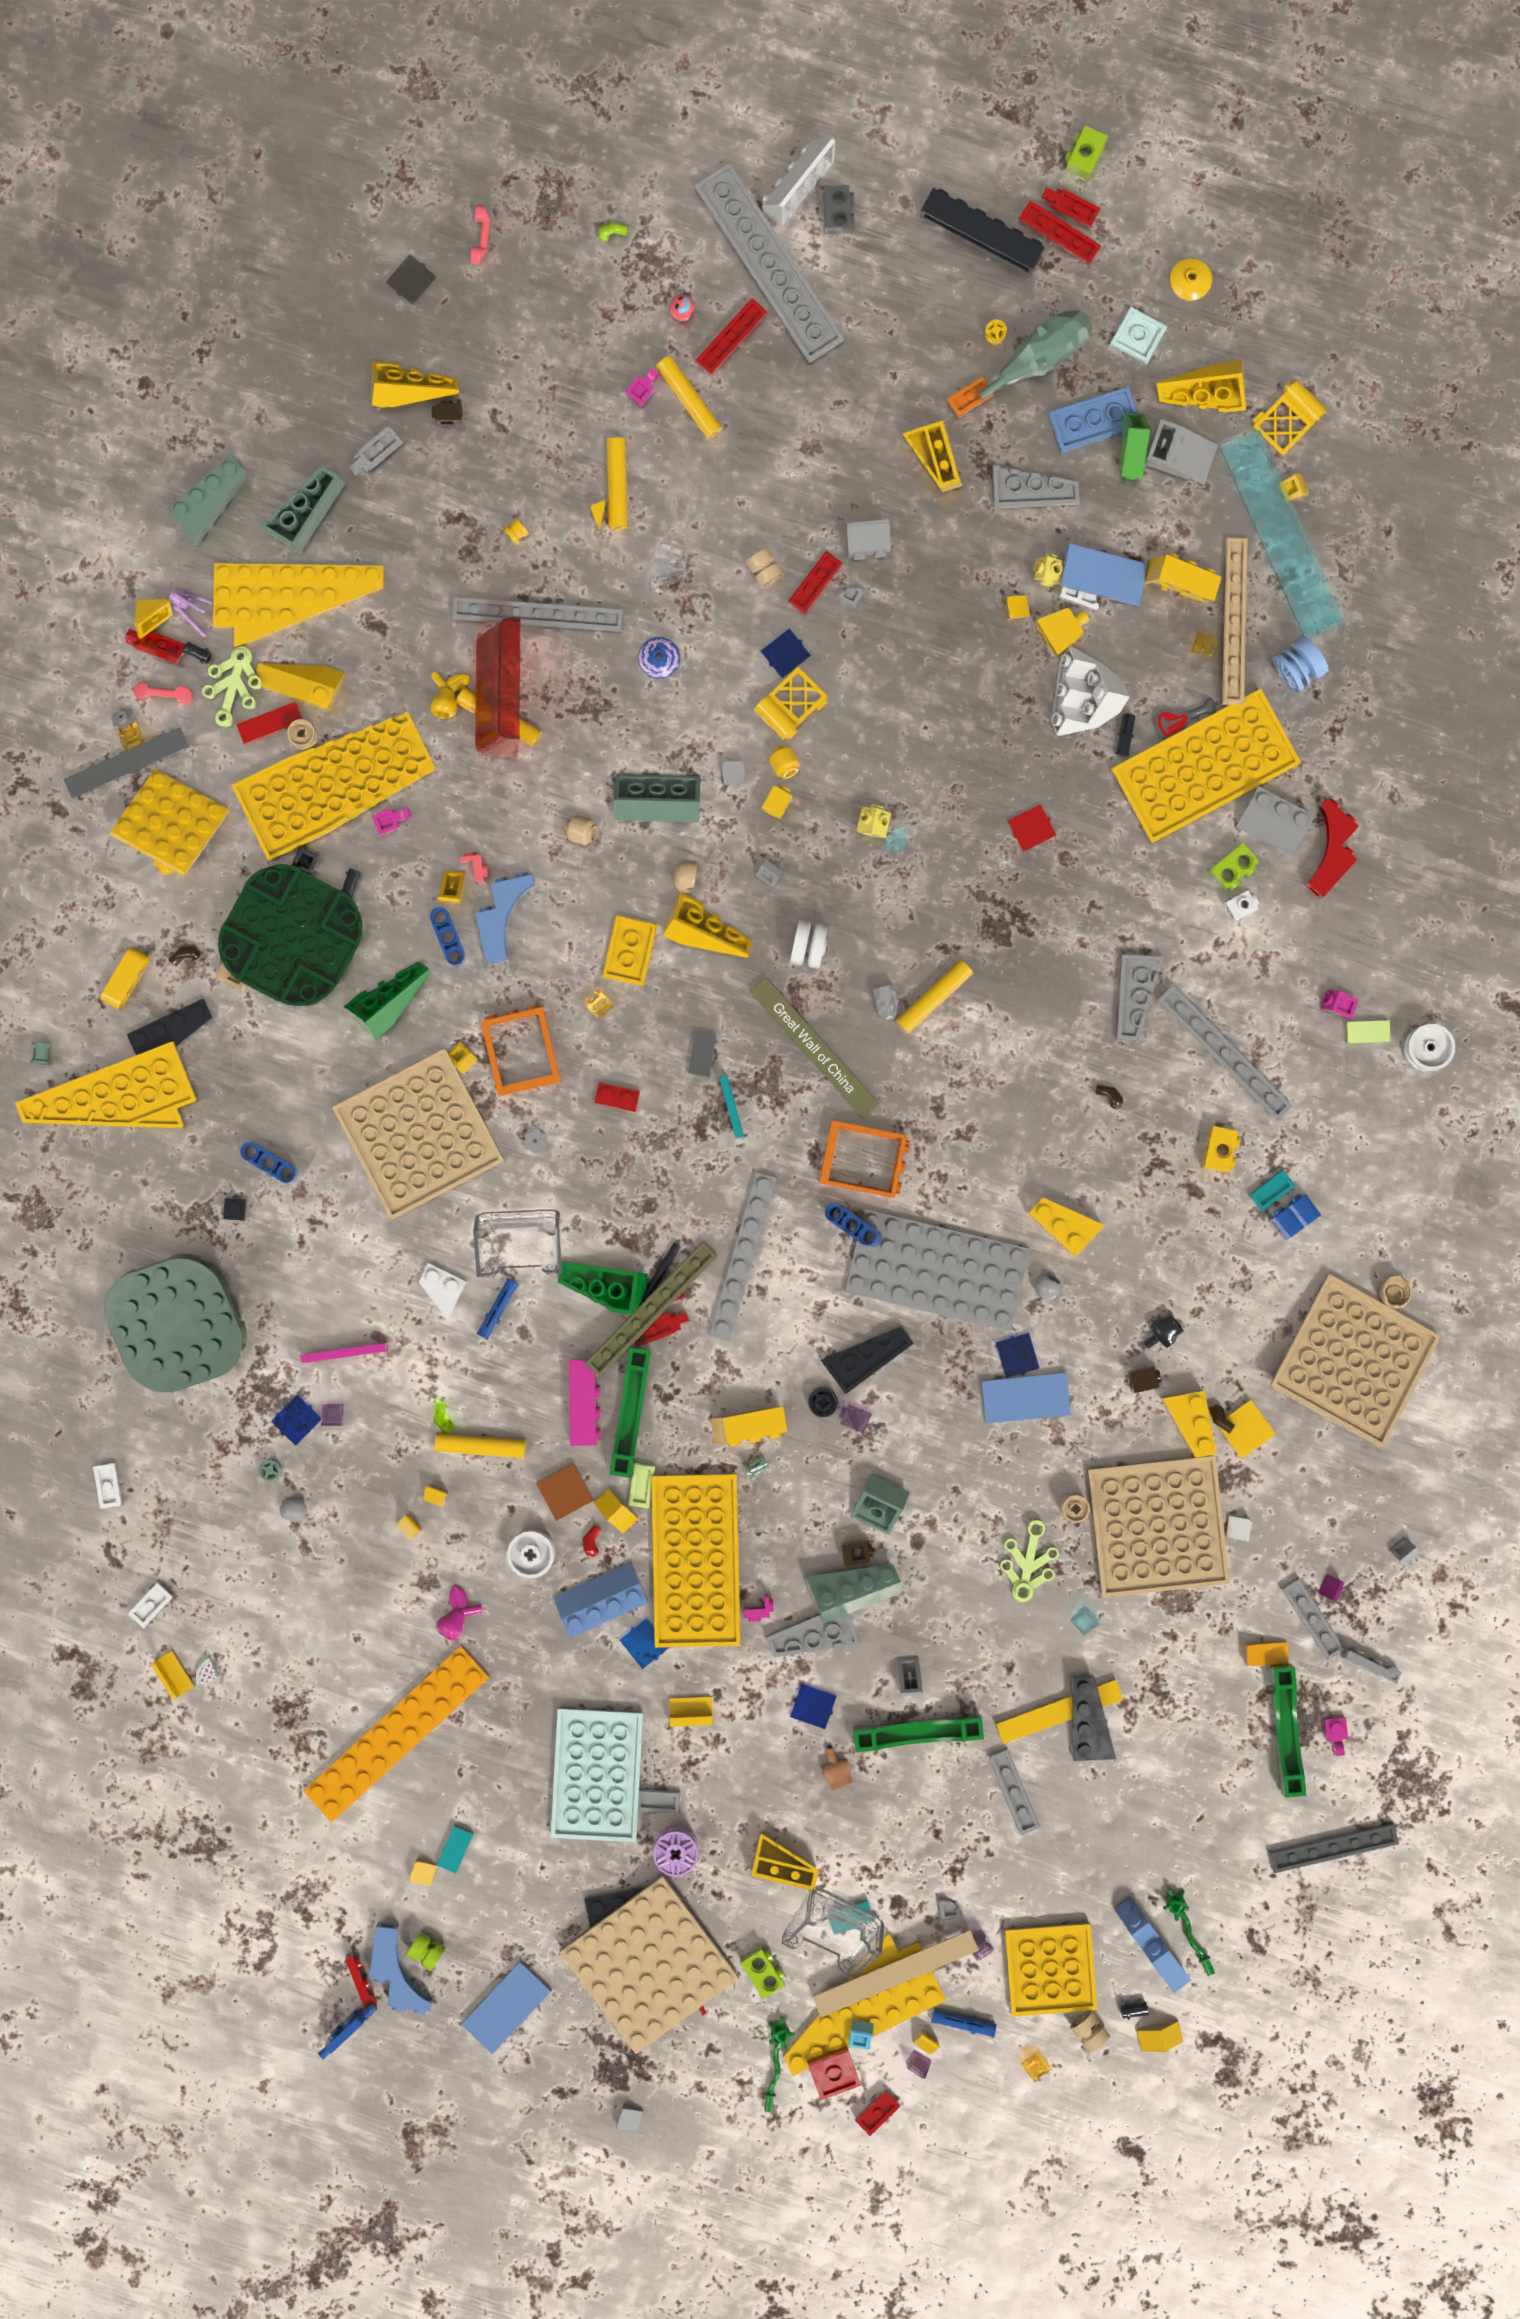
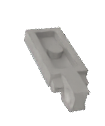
[349,426,403,476]
[1342,1648,1402,1684]

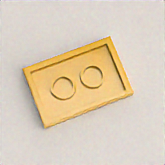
[602,915,658,987]

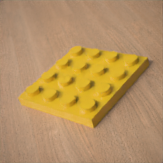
[110,769,229,876]
[1005,1922,1098,2017]

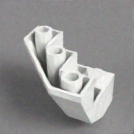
[1051,646,1130,736]

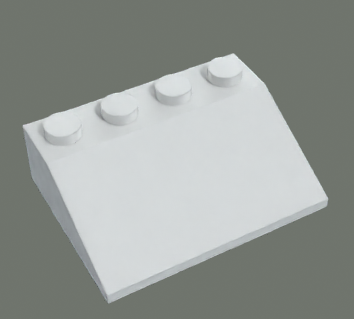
[761,138,835,227]

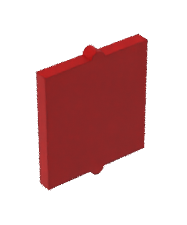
[1007,804,1056,852]

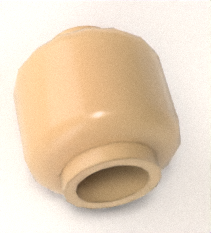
[564,815,598,845]

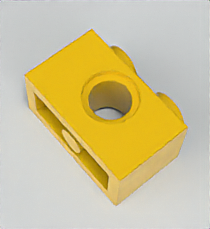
[1202,1126,1240,1173]

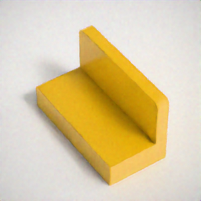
[151,1650,196,1700]
[669,1696,713,1727]

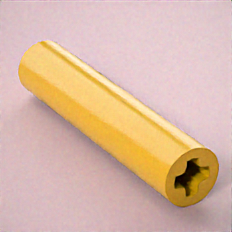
[656,355,722,439]
[607,437,628,530]
[456,687,542,747]
[895,959,973,1034]
[435,1432,526,1459]

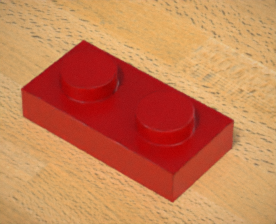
[594,1082,640,1112]
[855,2089,901,2136]

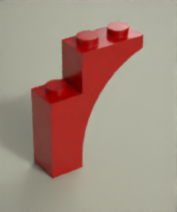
[1304,798,1359,899]

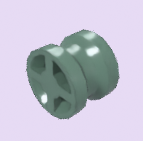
[259,1459,282,1481]

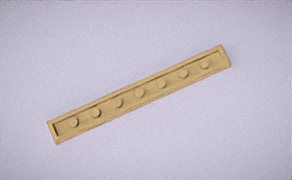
[1222,537,1248,705]
[813,1929,979,2017]

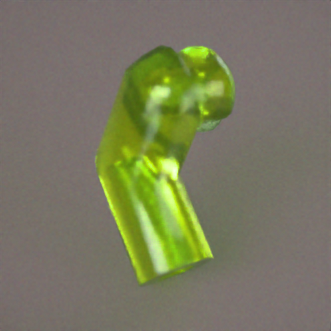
[433,1403,454,1433]

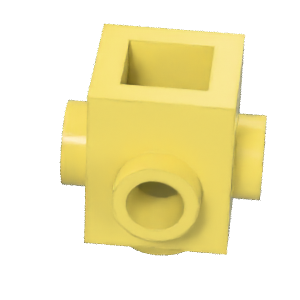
[1033,554,1064,587]
[856,804,891,838]

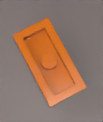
[947,376,994,418]

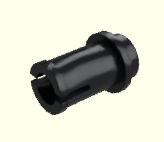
[183,642,212,664]
[342,868,362,896]
[1120,2001,1149,2021]

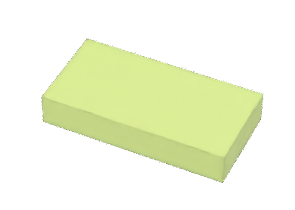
[1346,1020,1391,1044]
[628,1463,656,1508]

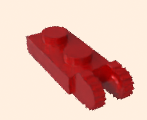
[345,1952,377,2009]

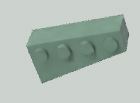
[166,455,249,547]
[259,466,346,554]

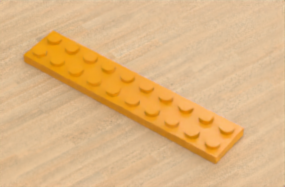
[303,1645,490,1823]

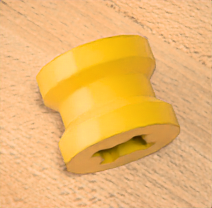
[985,319,1007,345]
[503,518,529,545]

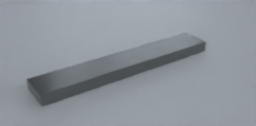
[63,728,189,800]
[1268,1822,1399,1874]

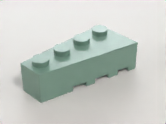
[806,1564,902,1623]

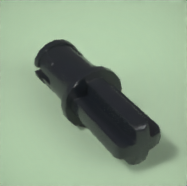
[1115,713,1135,757]

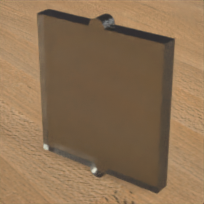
[386,254,437,305]

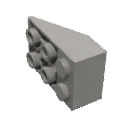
[1145,419,1218,485]

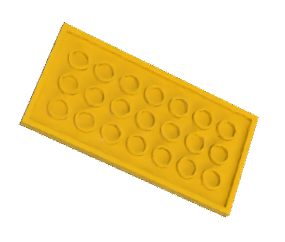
[1111,689,1301,844]
[651,1474,740,1648]

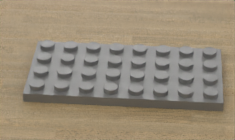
[844,1209,1030,1332]

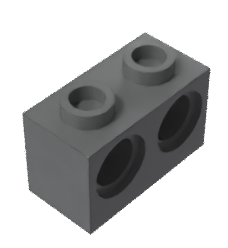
[824,185,855,234]

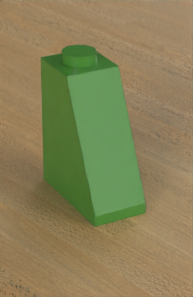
[1119,412,1150,480]

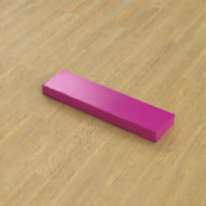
[300,1343,388,1363]

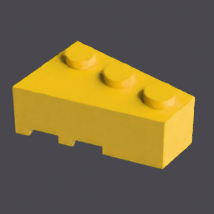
[1027,1197,1104,1257]
[1160,1390,1217,1458]
[710,1406,788,1447]
[750,1833,819,1891]

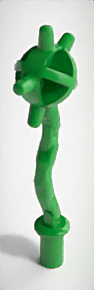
[1163,1888,1215,1976]
[764,2017,795,2113]

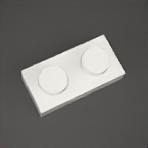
[93,1463,123,1509]
[128,1582,174,1628]

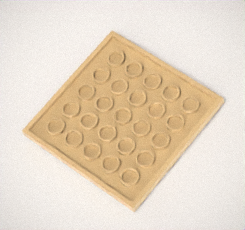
[332,1048,505,1221]
[1269,1274,1441,1449]
[1088,1455,1230,1598]
[559,1875,739,2054]

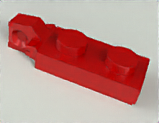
[1041,187,1101,229]
[125,629,186,664]
[635,1311,690,1347]

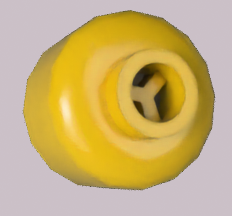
[769,746,800,779]

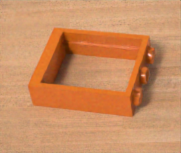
[481,1004,561,1097]
[819,1120,910,1198]

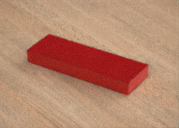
[788,551,843,615]
[236,702,303,745]

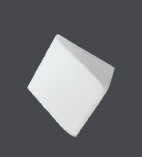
[1226,1516,1252,1541]

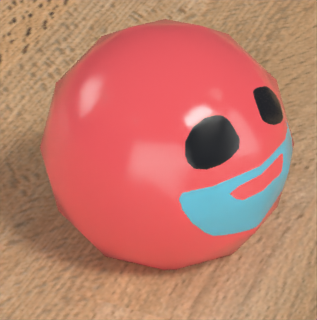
[669,294,695,321]

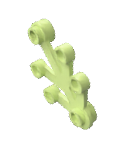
[202,646,262,728]
[1000,1520,1059,1602]

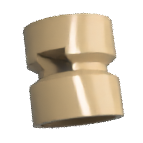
[746,548,784,588]
[287,719,319,751]
[1060,1493,1090,1523]
[1070,2011,1110,2053]

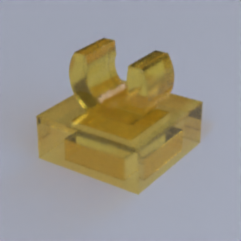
[1190,633,1219,657]
[117,723,145,751]
[586,991,614,1020]
[1021,2051,1052,2082]

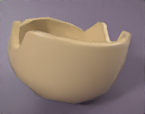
[673,860,697,893]
[1379,1275,1412,1309]

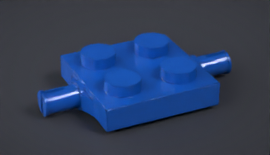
[318,2003,378,2060]

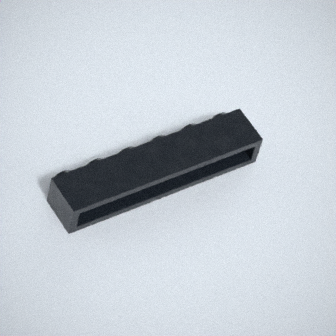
[920,188,1045,275]

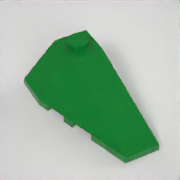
[344,961,431,1040]
[558,1261,648,1315]

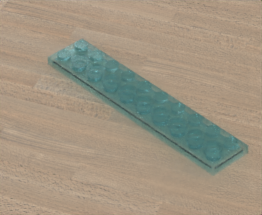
[1220,430,1345,639]

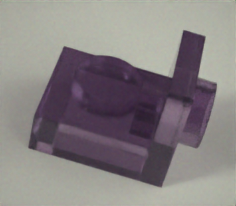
[838,1403,872,1434]

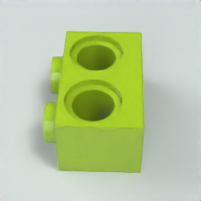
[1208,842,1260,891]
[740,1945,786,2000]

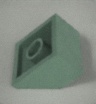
[850,1474,910,1535]

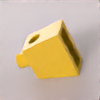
[1035,608,1090,658]

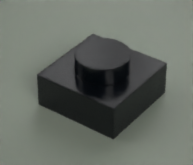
[223,1198,247,1221]

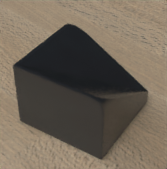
[291,846,320,875]

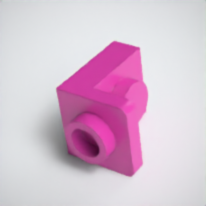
[1321,989,1359,1019]

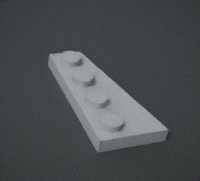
[992,465,1080,509]
[1117,954,1165,1041]
[766,1614,861,1657]

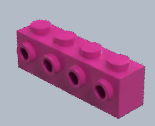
[569,1359,601,1446]

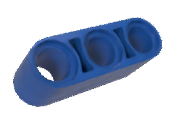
[430,907,466,967]
[240,1142,298,1183]
[825,1203,882,1247]

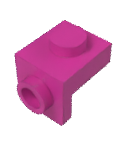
[744,1594,774,1622]

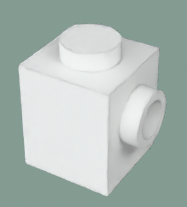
[1223,890,1259,923]

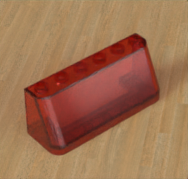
[475,617,521,757]

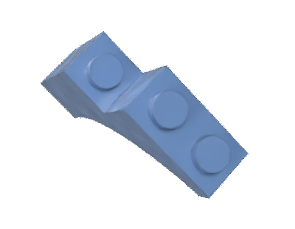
[475,872,535,965]
[1114,1897,1191,1993]
[369,1922,433,2014]

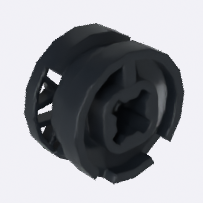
[808,1387,838,1417]

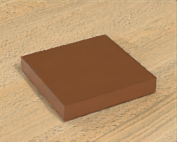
[536,1463,594,1521]

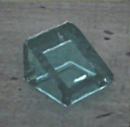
[1070,1605,1101,1635]

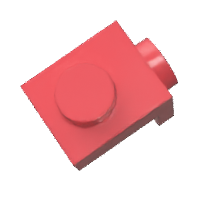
[460,852,488,883]

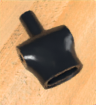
[1144,1314,1184,1349]

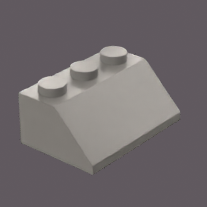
[1236,786,1315,856]

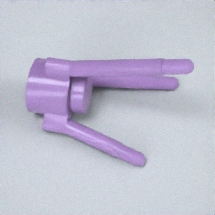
[169,588,213,637]

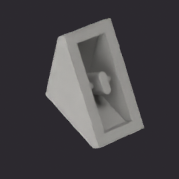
[897,1657,923,1696]

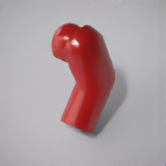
[583,1524,602,1557]

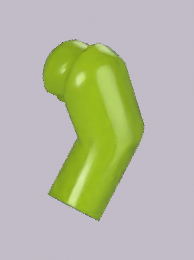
[598,222,629,241]

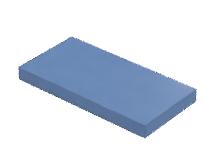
[1048,386,1137,453]
[1059,543,1148,606]
[981,1372,1071,1424]
[461,1961,551,2054]

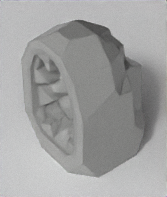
[873,985,899,1021]

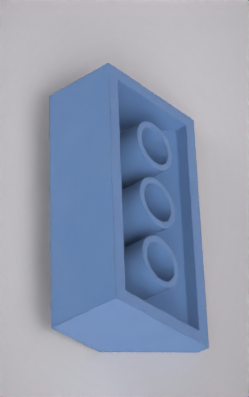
[554,1562,649,1638]

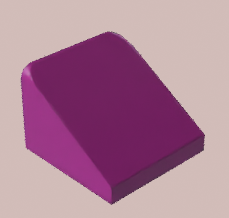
[1319,1575,1345,1602]

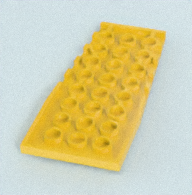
[231,712,436,862]

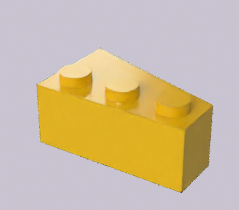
[902,420,963,493]
[1144,553,1222,603]

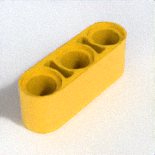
[100,946,150,1010]

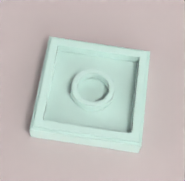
[1110,306,1168,365]

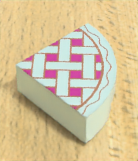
[196,1657,218,1686]

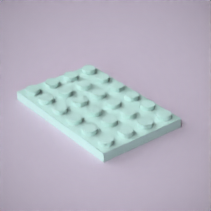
[551,1708,643,1842]

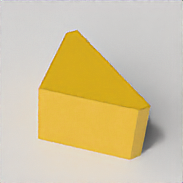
[134,599,173,639]
[438,870,466,905]
[593,1488,639,1534]
[1137,2020,1183,2052]

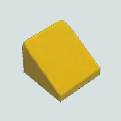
[1278,474,1309,502]
[590,500,606,530]
[1005,595,1030,620]
[448,1041,478,1074]
[423,1485,448,1507]
[397,1514,422,1539]
[409,1858,437,1886]
[913,2030,940,2054]

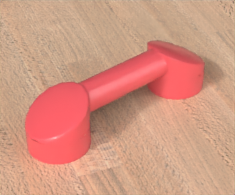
[471,205,490,264]
[133,682,193,705]

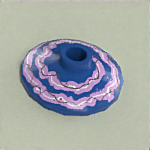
[638,637,680,679]

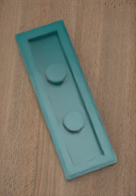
[719,1075,744,1139]

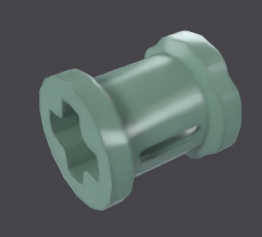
[30,1042,51,1065]
[742,1453,770,1480]

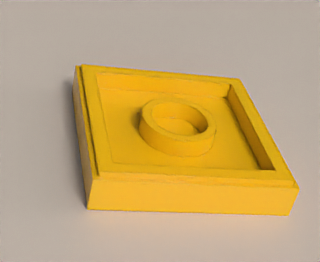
[1217,1399,1276,1459]

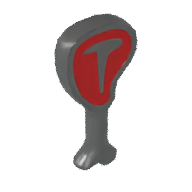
[1154,698,1216,740]

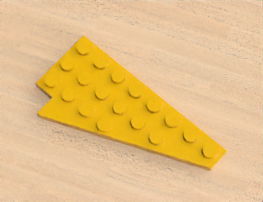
[213,563,384,648]
[15,1041,198,1128]
[783,1932,946,2076]

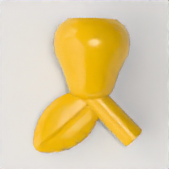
[430,671,470,719]

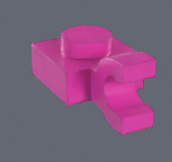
[625,368,660,407]
[372,807,413,836]
[1323,1717,1348,1756]

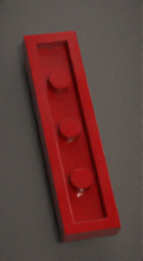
[1018,200,1101,265]
[695,298,768,376]

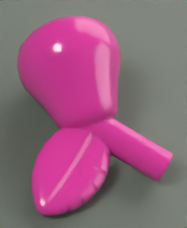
[436,1585,483,1641]

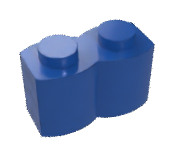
[1270,1194,1321,1240]

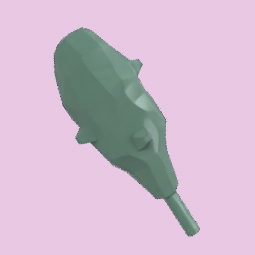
[978,310,1092,400]

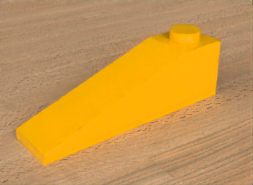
[1157,360,1247,412]
[371,361,459,408]
[252,663,345,713]
[663,892,752,958]

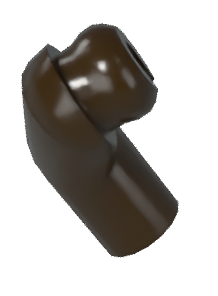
[169,946,201,967]
[1095,1085,1123,1110]
[1211,1405,1235,1434]

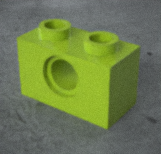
[1064,125,1108,181]

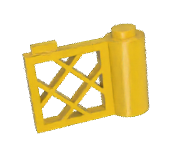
[1253,380,1328,456]
[753,667,828,740]

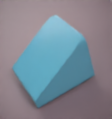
[848,2020,874,2050]

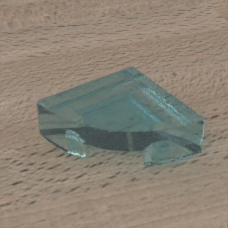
[885,829,906,852]

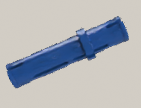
[476,1278,519,1340]
[931,2009,997,2038]

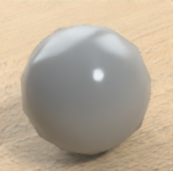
[1034,1273,1061,1300]
[280,1496,307,1521]

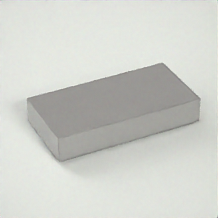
[638,1789,680,1814]

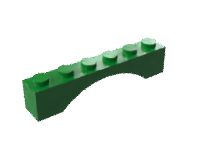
[609,1347,652,1478]
[1270,1664,1307,1798]
[853,1714,984,1752]

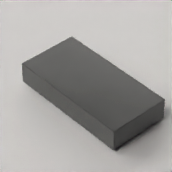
[688,1031,716,1077]

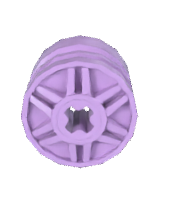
[653,1825,699,1877]

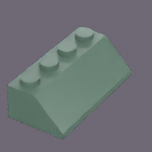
[614,774,701,823]

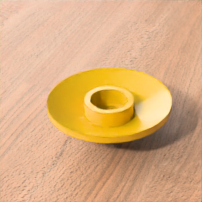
[1170,258,1212,301]

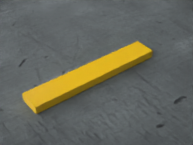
[996,1679,1123,1744]

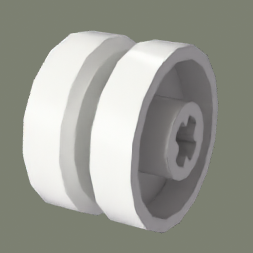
[790,918,829,969]
[1403,1024,1455,1072]
[507,1529,556,1578]

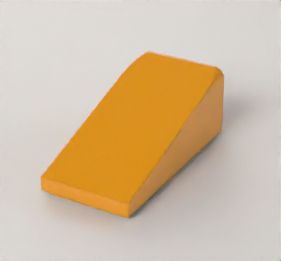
[1245,1642,1289,1666]

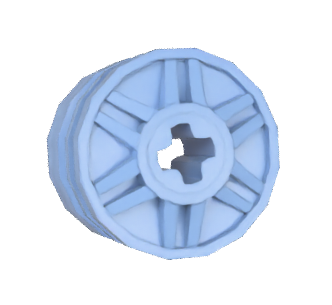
[1272,636,1329,693]

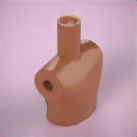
[821,1748,853,1790]

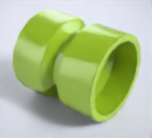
[406,1931,446,1971]

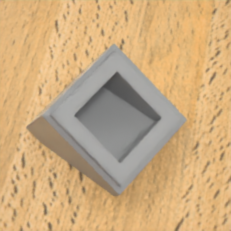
[722,761,745,785]
[616,2104,643,2132]

